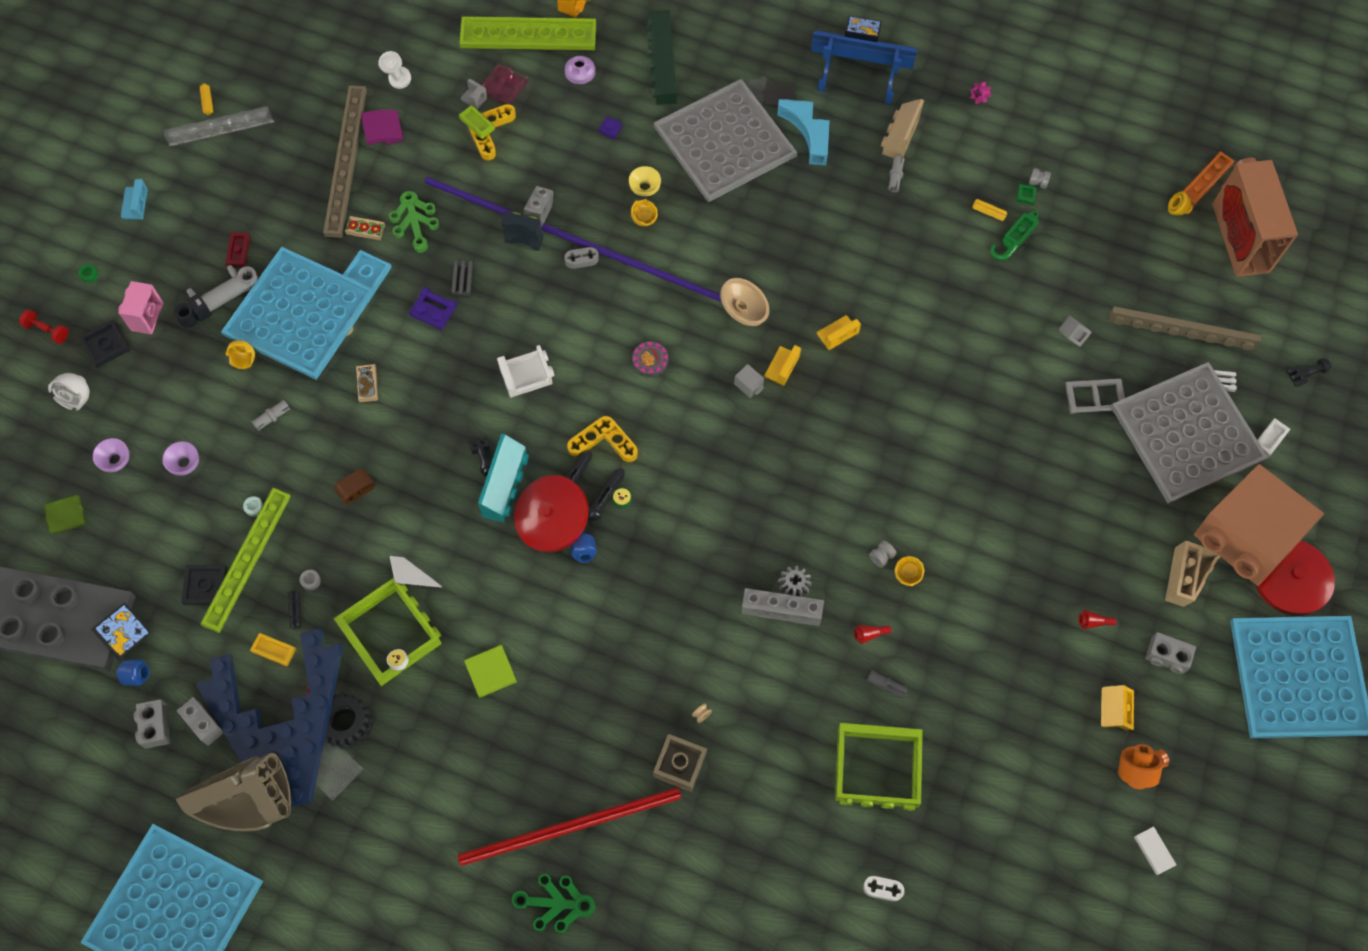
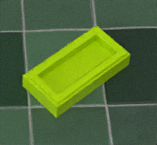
[459,105,495,139]

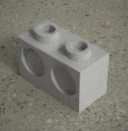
[524,186,553,227]
[1145,632,1196,674]
[177,697,224,746]
[134,699,170,749]

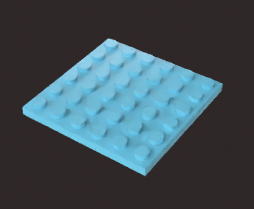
[221,247,375,380]
[1230,616,1368,738]
[80,824,263,951]

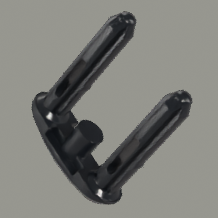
[566,450,625,521]

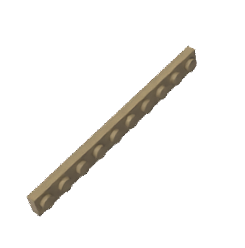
[323,85,367,238]

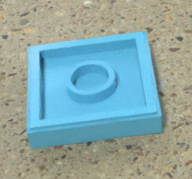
[343,250,392,292]

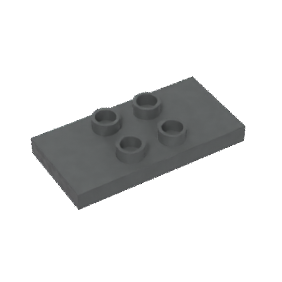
[0,567,136,672]

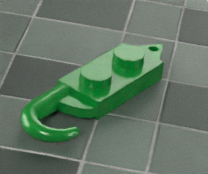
[990,210,1039,261]

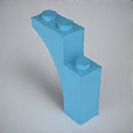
[777,99,830,165]

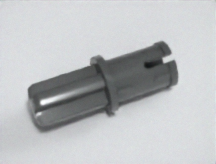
[867,670,907,698]

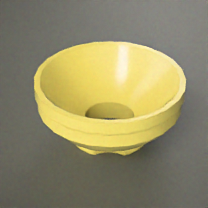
[629,166,661,197]

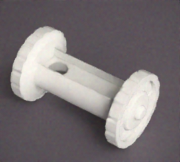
[378,51,411,89]

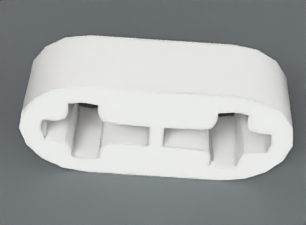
[863,876,904,901]

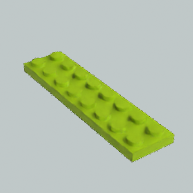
[459,17,596,50]

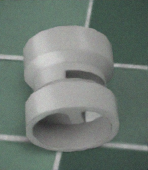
[1029,168,1051,189]
[869,540,896,568]

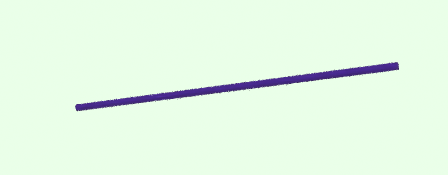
[425,177,722,302]

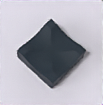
[501,211,543,251]

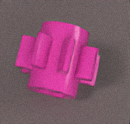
[969,82,992,104]

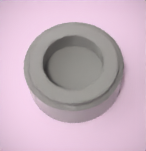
[300,570,321,590]

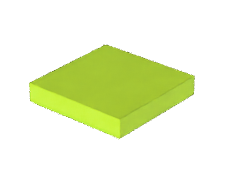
[464,645,517,698]

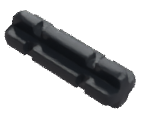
[288,590,301,629]

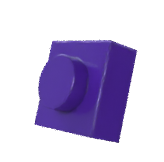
[599,116,622,140]

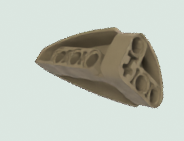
[176,753,291,831]

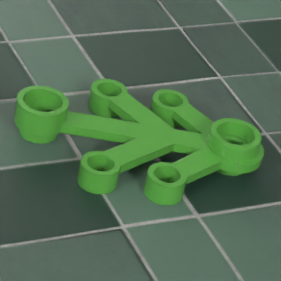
[389,191,439,253]

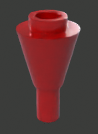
[1078,610,1116,630]
[854,625,891,645]

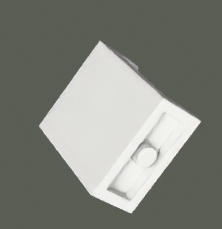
[497,345,554,398]

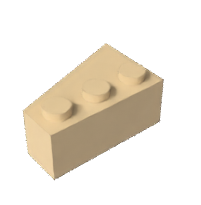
[1165,541,1220,607]

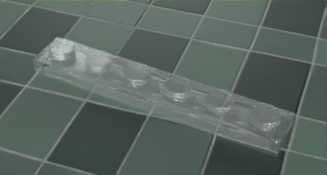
[164,106,273,146]

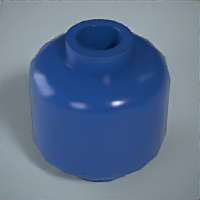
[570,533,597,563]
[116,659,150,686]

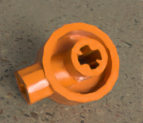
[1118,744,1169,790]

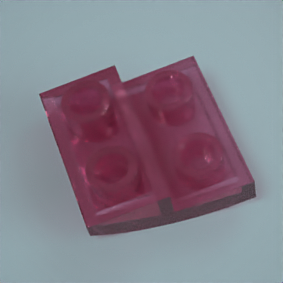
[481,64,529,105]

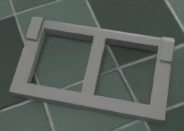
[1065,379,1125,414]

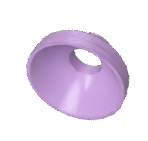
[565,56,595,84]
[93,438,130,472]
[162,441,199,476]

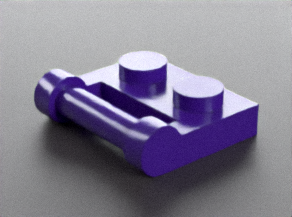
[409,287,457,331]

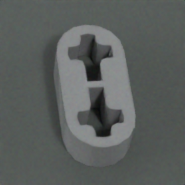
[565,247,599,269]

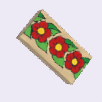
[345,216,385,241]

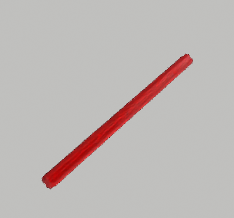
[458,788,681,866]

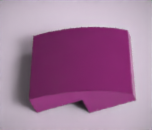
[361,110,404,145]

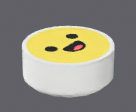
[387,649,409,671]

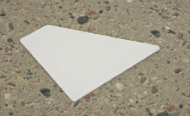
[389,556,442,587]

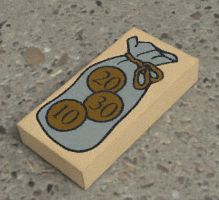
[356,364,378,402]

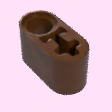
[334,468,375,505]

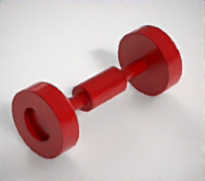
[19,309,69,344]

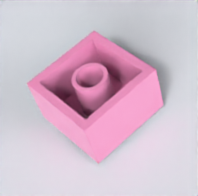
[119,281,164,335]

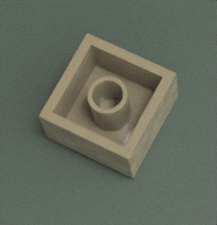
[653,734,707,792]

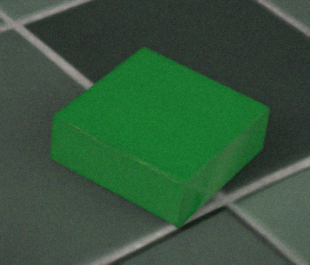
[1016,184,1037,205]

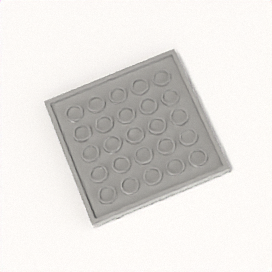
[654,79,797,202]
[1110,362,1268,504]

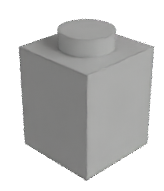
[734,364,764,398]

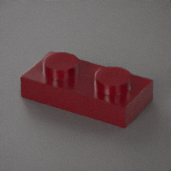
[225,232,251,268]

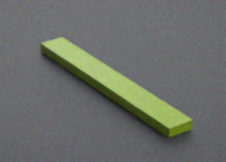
[200,488,291,633]

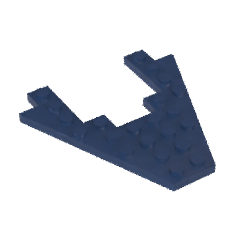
[196,628,343,807]

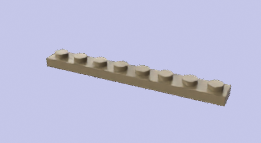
[1108,306,1261,350]

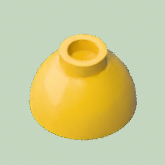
[1168,191,1193,216]

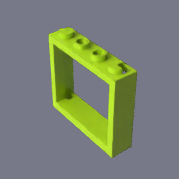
[334,578,442,686]
[835,723,922,811]

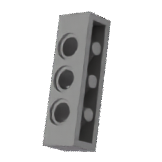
[741,588,824,626]

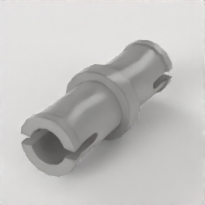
[888,156,905,192]
[251,400,290,431]

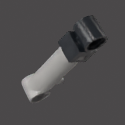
[174,265,259,328]

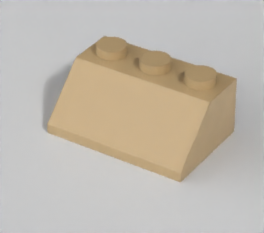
[881,99,924,160]

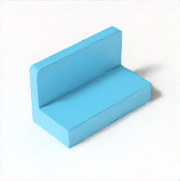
[121,179,148,219]

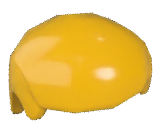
[631,199,658,227]
[226,340,255,369]
[894,556,925,586]

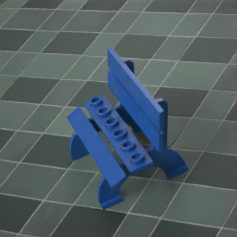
[811,30,917,104]

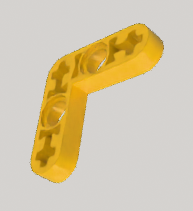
[468,104,516,160]
[567,416,638,462]

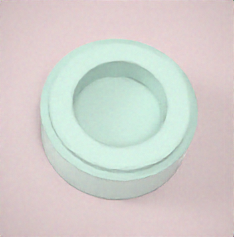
[243,496,264,517]

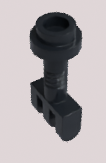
[1286,358,1331,387]
[468,436,491,477]

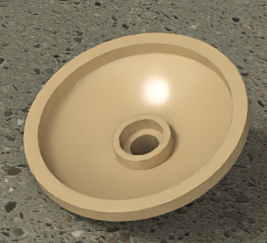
[720,278,769,326]

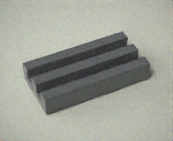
[452,261,473,296]

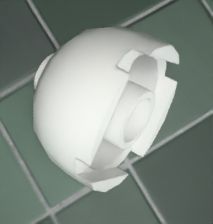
[48,373,90,410]

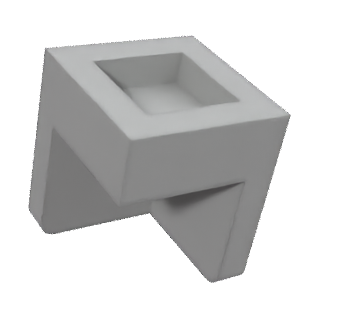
[461,79,487,109]
[1059,315,1092,347]

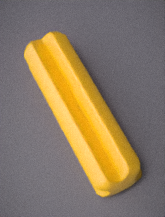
[199,83,213,115]
[973,199,1007,221]

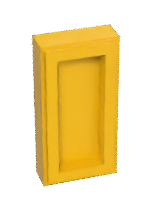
[250,633,296,667]

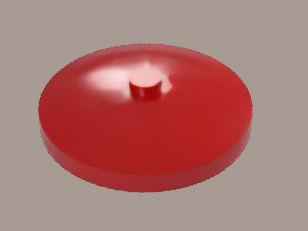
[514,475,589,553]
[1255,541,1335,616]

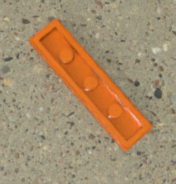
[1183,151,1235,207]

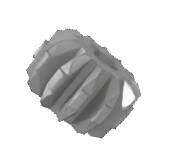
[778,566,812,597]

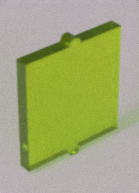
[44,495,85,534]

